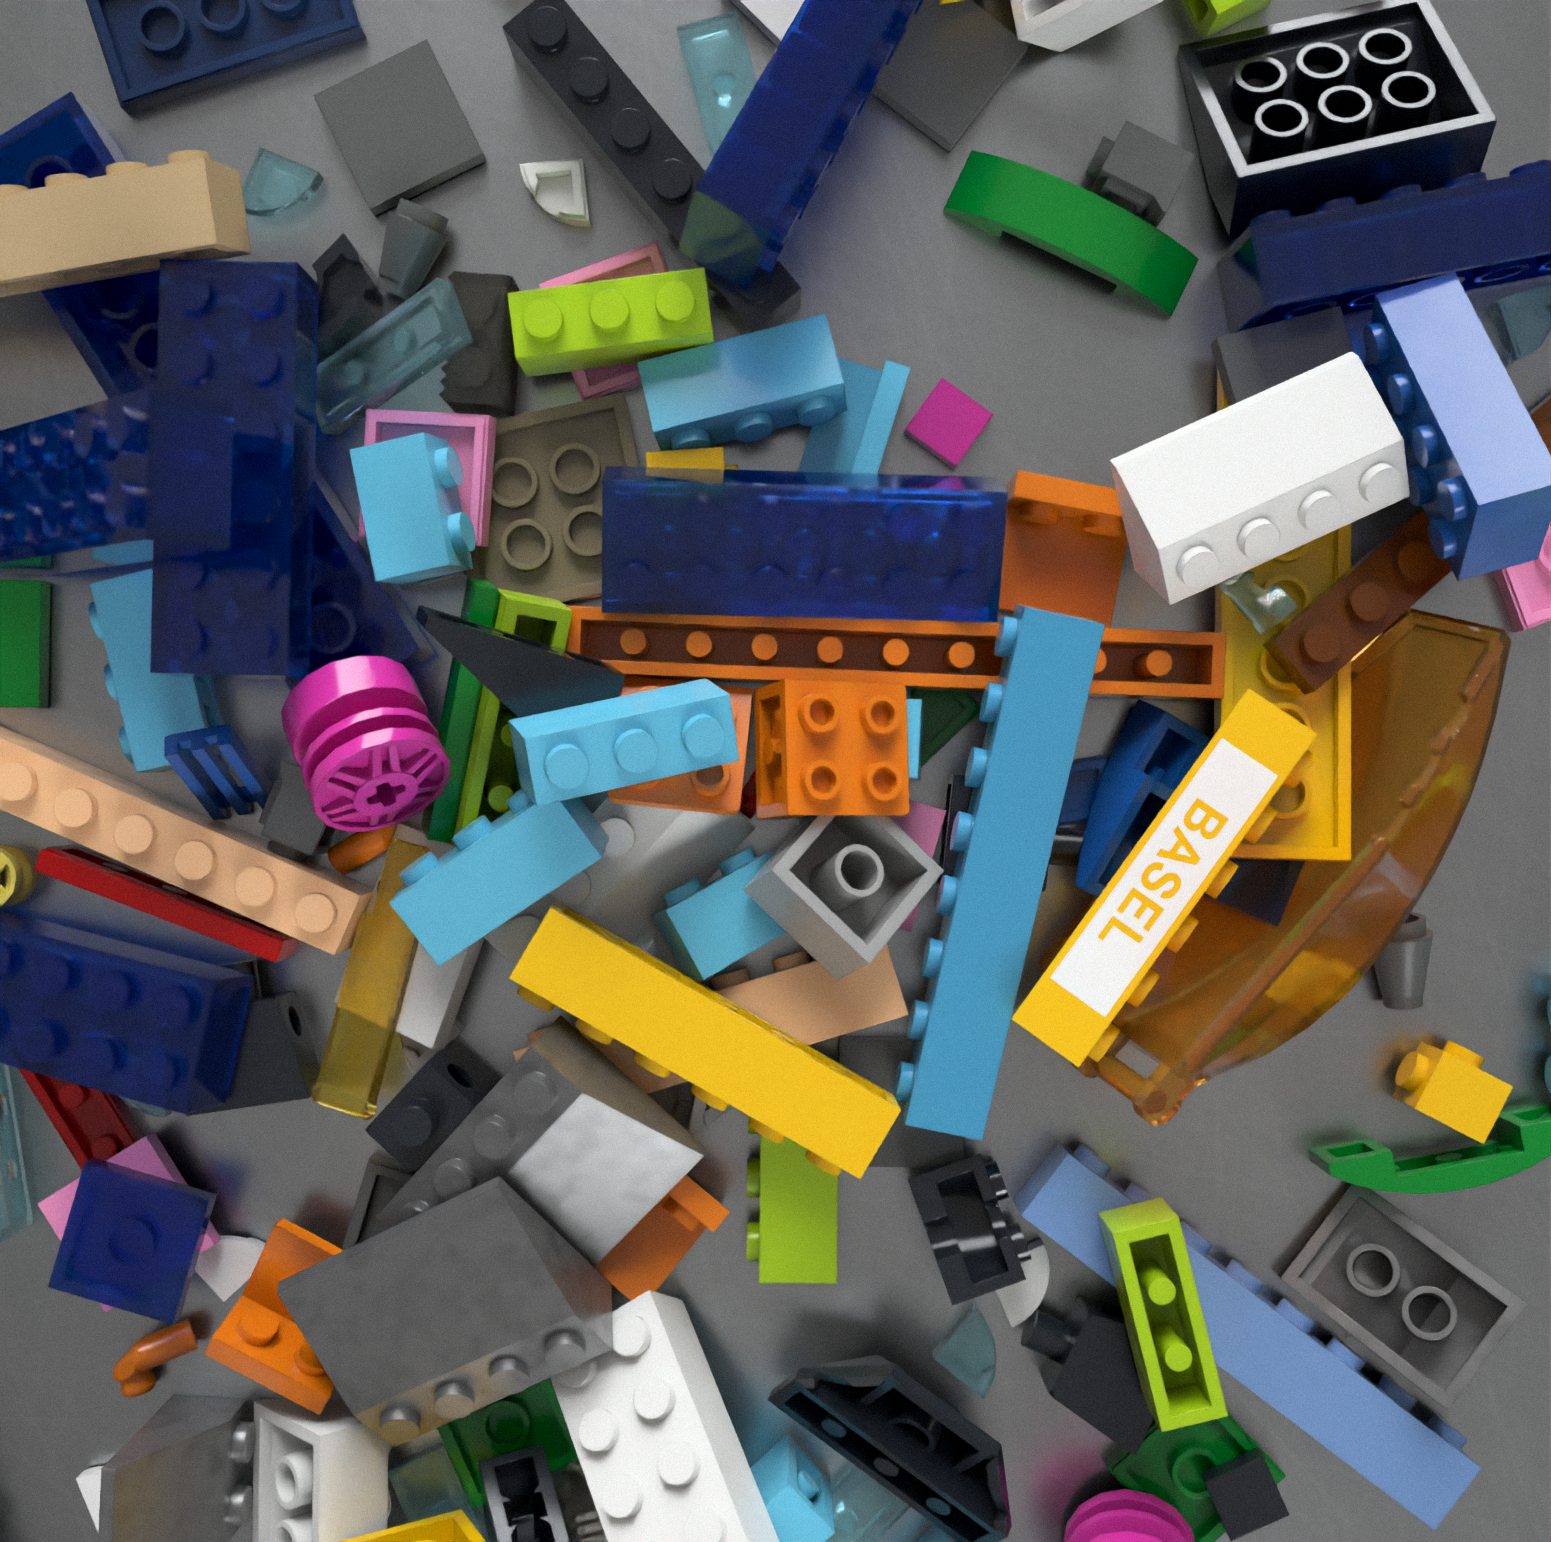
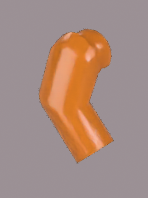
[327,825,396,875]
[113,1319,199,1399]

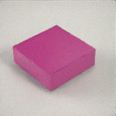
[904,378,994,469]

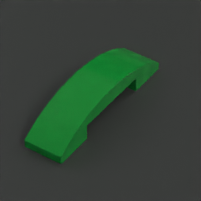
[943,150,1199,319]
[1309,1103,1551,1194]

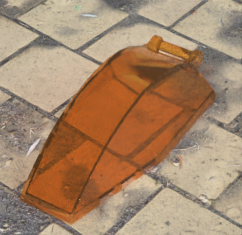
[1038,608,1511,1126]

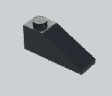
[415,605,626,718]

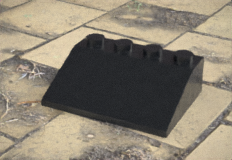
[1177,0,1497,236]

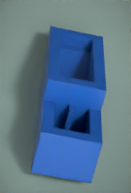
[1075,699,1212,897]

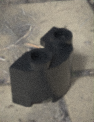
[252,233,384,367]
[908,1154,1032,1306]

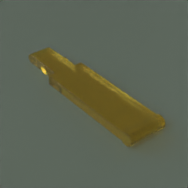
[311,839,430,1120]

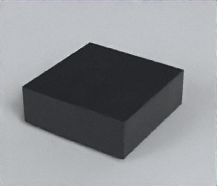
[1199,1448,1289,1541]

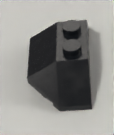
[767,1355,1012,1542]

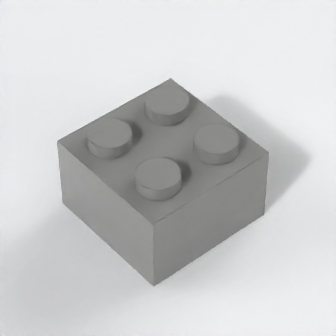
[742,816,944,980]

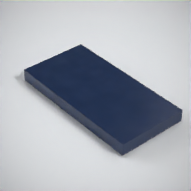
[86,0,366,115]

